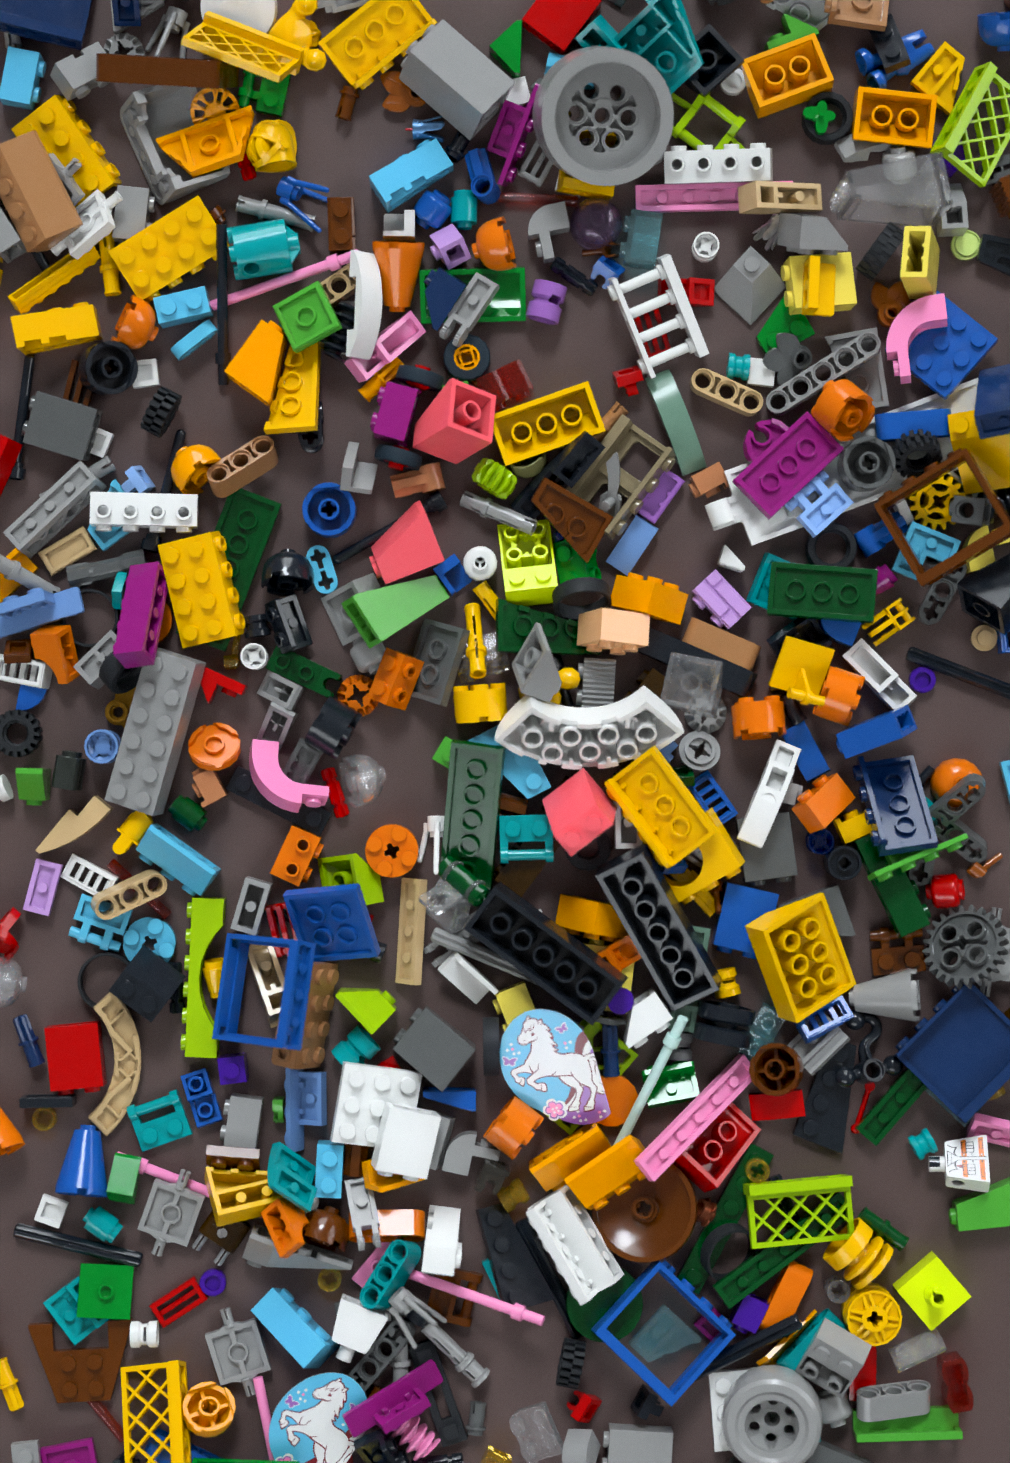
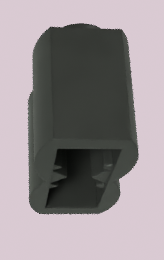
[51,750,87,791]

